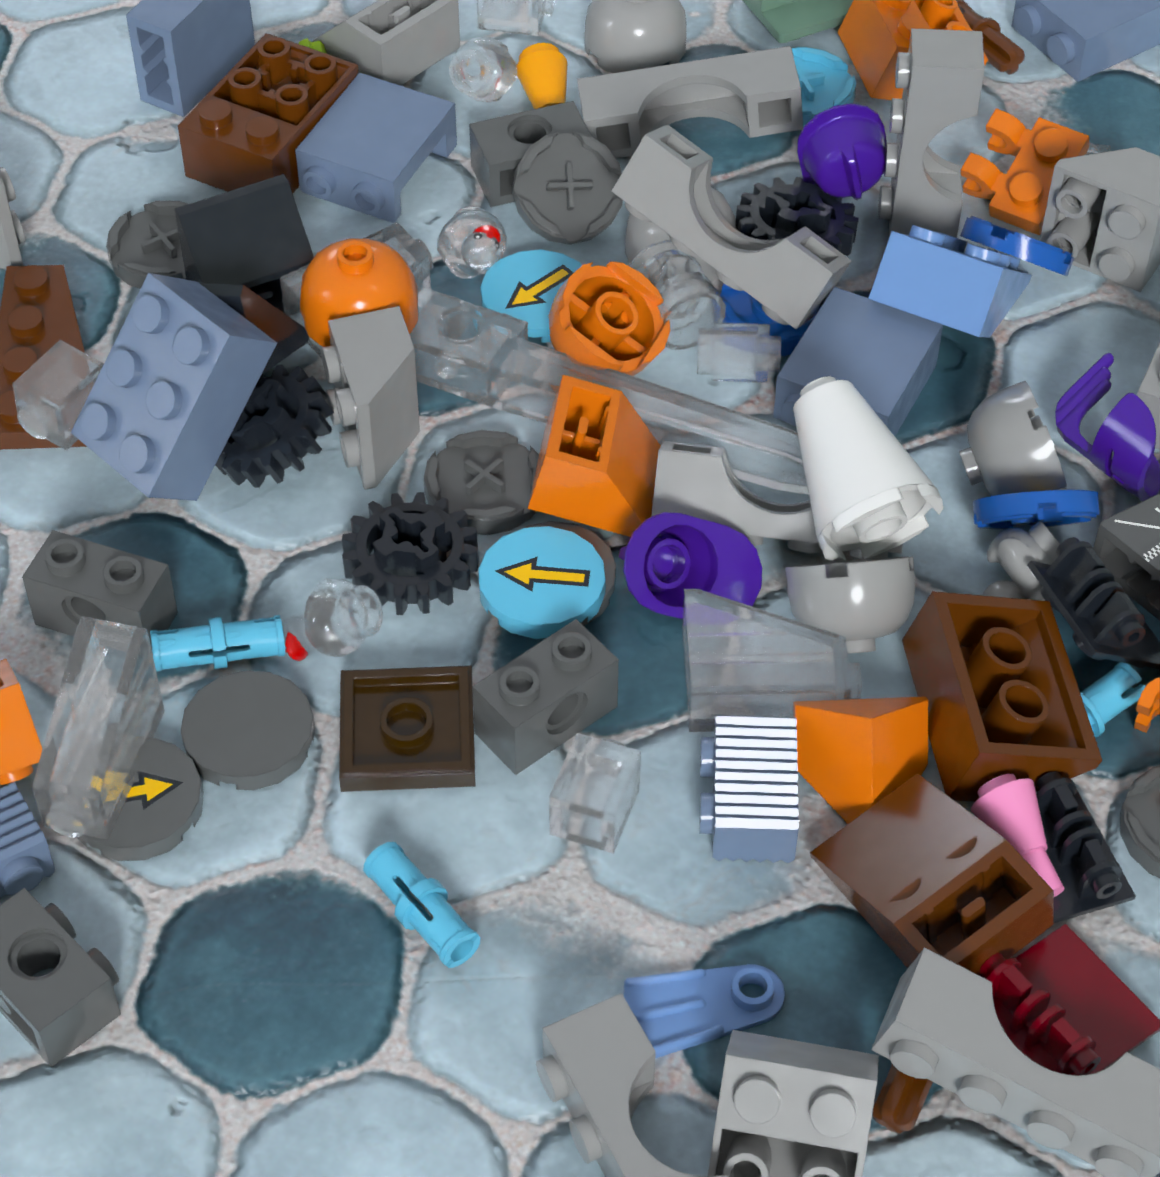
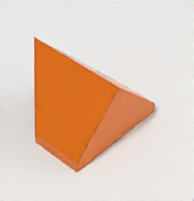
[793,696,928,824]

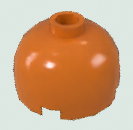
[300,238,418,347]
[548,261,670,382]

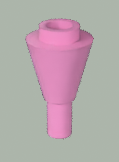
[971,774,1065,897]

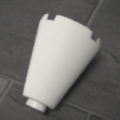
[793,376,943,563]

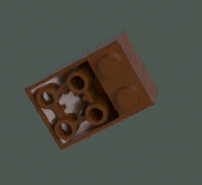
[178,33,359,194]
[810,773,1054,978]

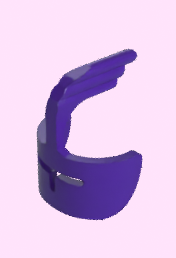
[1055,353,1160,502]

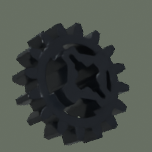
[735,177,858,256]
[215,365,334,488]
[342,492,479,615]

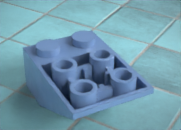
[868,225,1032,338]

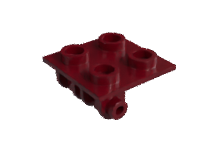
[979,923,1160,1076]

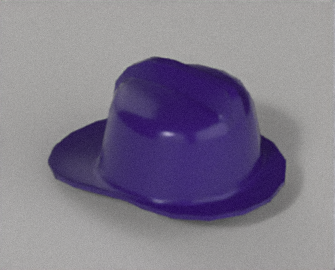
[797,103,887,200]
[619,512,763,625]

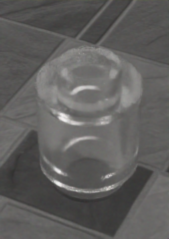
[697,322,781,383]

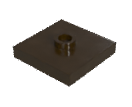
[339,665,476,792]

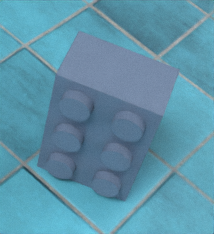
[70,273,277,501]

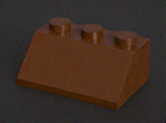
[902,591,1102,802]

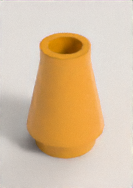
[516,43,568,109]

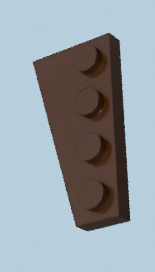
[0,265,93,450]

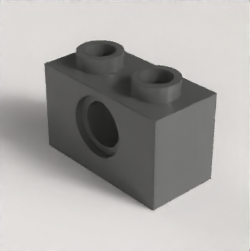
[469,101,592,207]
[22,530,178,660]
[472,619,619,775]
[0,888,121,1067]

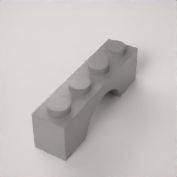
[878,28,985,238]
[577,46,803,158]
[612,124,852,329]
[651,441,903,560]
[871,948,1160,1177]
[536,993,729,1177]

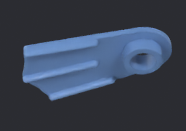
[624,964,785,1059]

